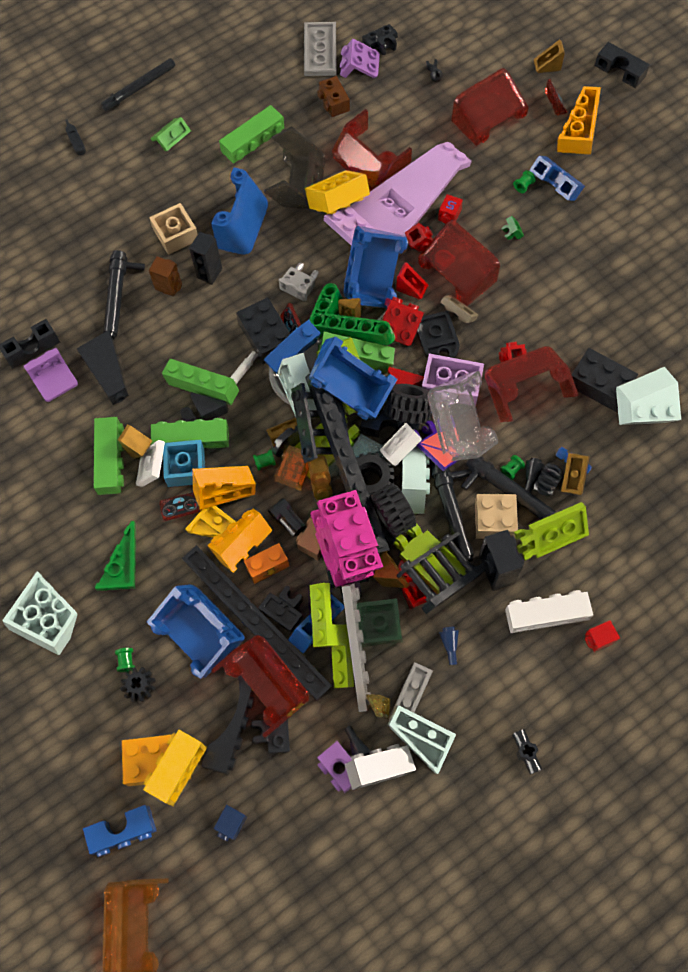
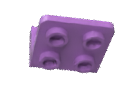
[340,38,380,78]
[24,348,78,402]

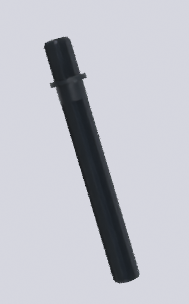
[101,58,175,111]

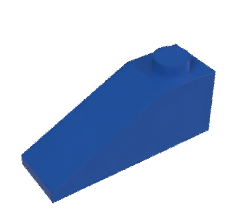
[264,320,321,374]
[288,594,345,653]

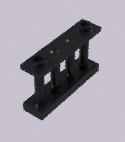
[291,383,350,463]
[396,531,488,614]

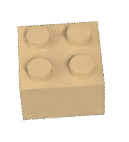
[149,203,198,255]
[475,494,518,539]

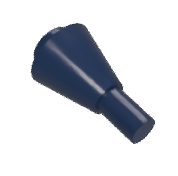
[439,627,459,665]

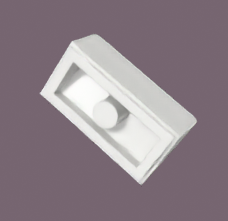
[380,423,421,466]

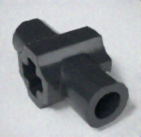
[512,729,542,775]

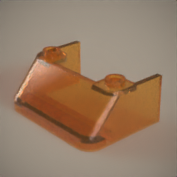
[103,878,169,972]

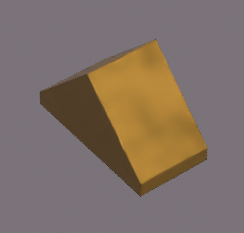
[534,40,565,73]
[118,424,152,459]
[373,552,409,588]

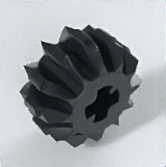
[534,462,563,497]
[120,667,156,703]

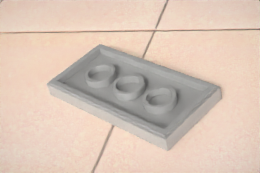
[304,22,336,76]

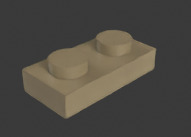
[440,295,479,323]

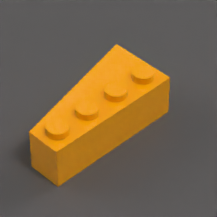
[557,86,601,155]

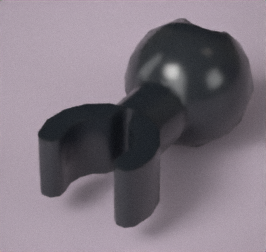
[426,59,443,82]

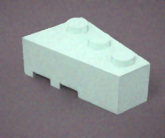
[277,353,317,419]
[402,446,430,514]
[387,705,456,774]

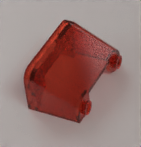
[451,68,529,146]
[418,220,500,306]

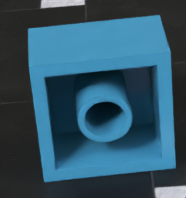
[163,440,205,487]

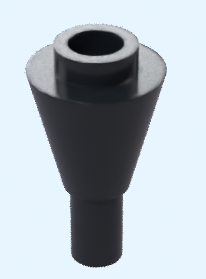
[524,458,545,493]
[345,726,371,756]

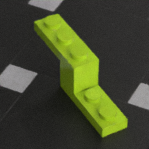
[310,583,354,688]

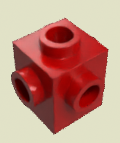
[405,223,434,252]
[499,342,527,369]

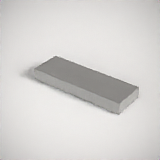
[389,662,433,719]

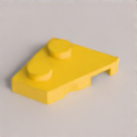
[185,506,236,538]

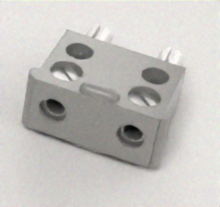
[279,263,319,301]

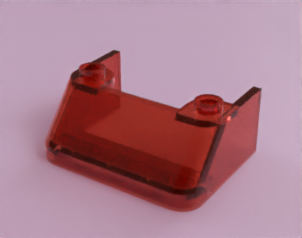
[332,109,412,191]
[485,346,578,422]
[211,635,309,738]

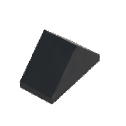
[190,392,229,421]

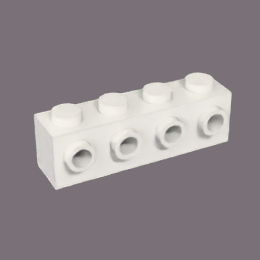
[505,590,593,633]

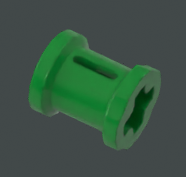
[513,170,536,193]
[253,449,276,471]
[500,455,525,480]
[115,648,135,672]

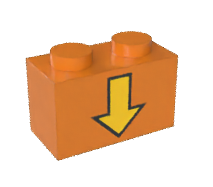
[244,543,289,584]

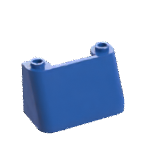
[212,167,268,255]
[344,226,408,308]
[309,336,397,420]
[147,585,245,679]

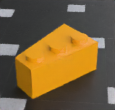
[192,466,256,510]
[208,509,272,573]

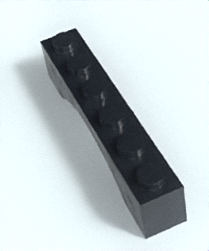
[202,645,267,775]

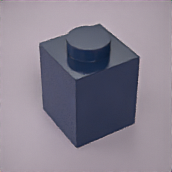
[214,805,247,842]

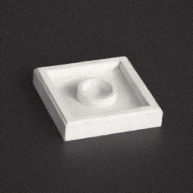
[136,440,165,487]

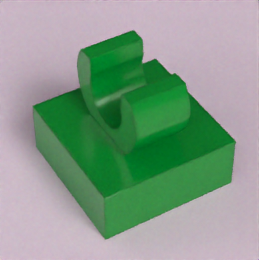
[501,216,524,240]

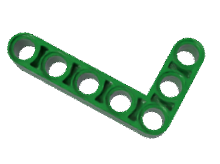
[309,283,395,345]

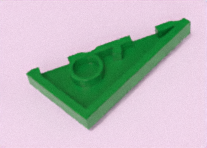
[95,521,136,591]

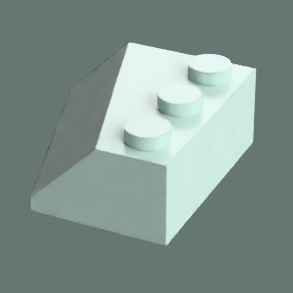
[616,367,681,425]
[3,571,77,655]

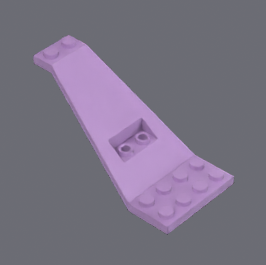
[323,142,472,245]

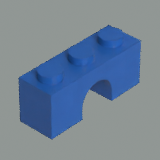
[529,156,585,201]
[83,805,157,857]

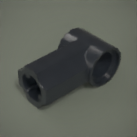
[268,498,306,537]

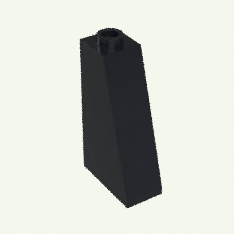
[77,330,129,405]

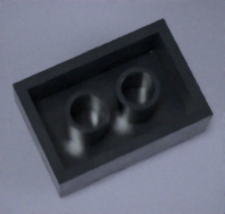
[236,297,290,364]
[567,348,638,412]
[479,529,524,591]

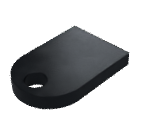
[416,311,460,359]

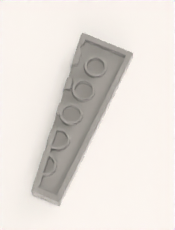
[342,583,372,712]

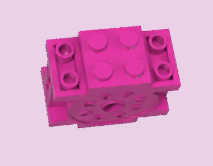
[310,490,383,588]

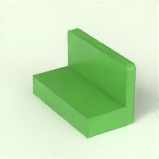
[151,117,191,151]

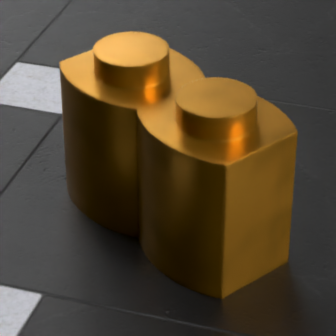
[308,455,333,501]

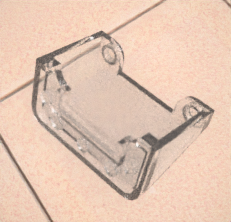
[427,371,498,461]

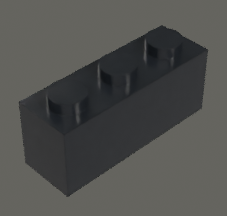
[189,232,223,285]

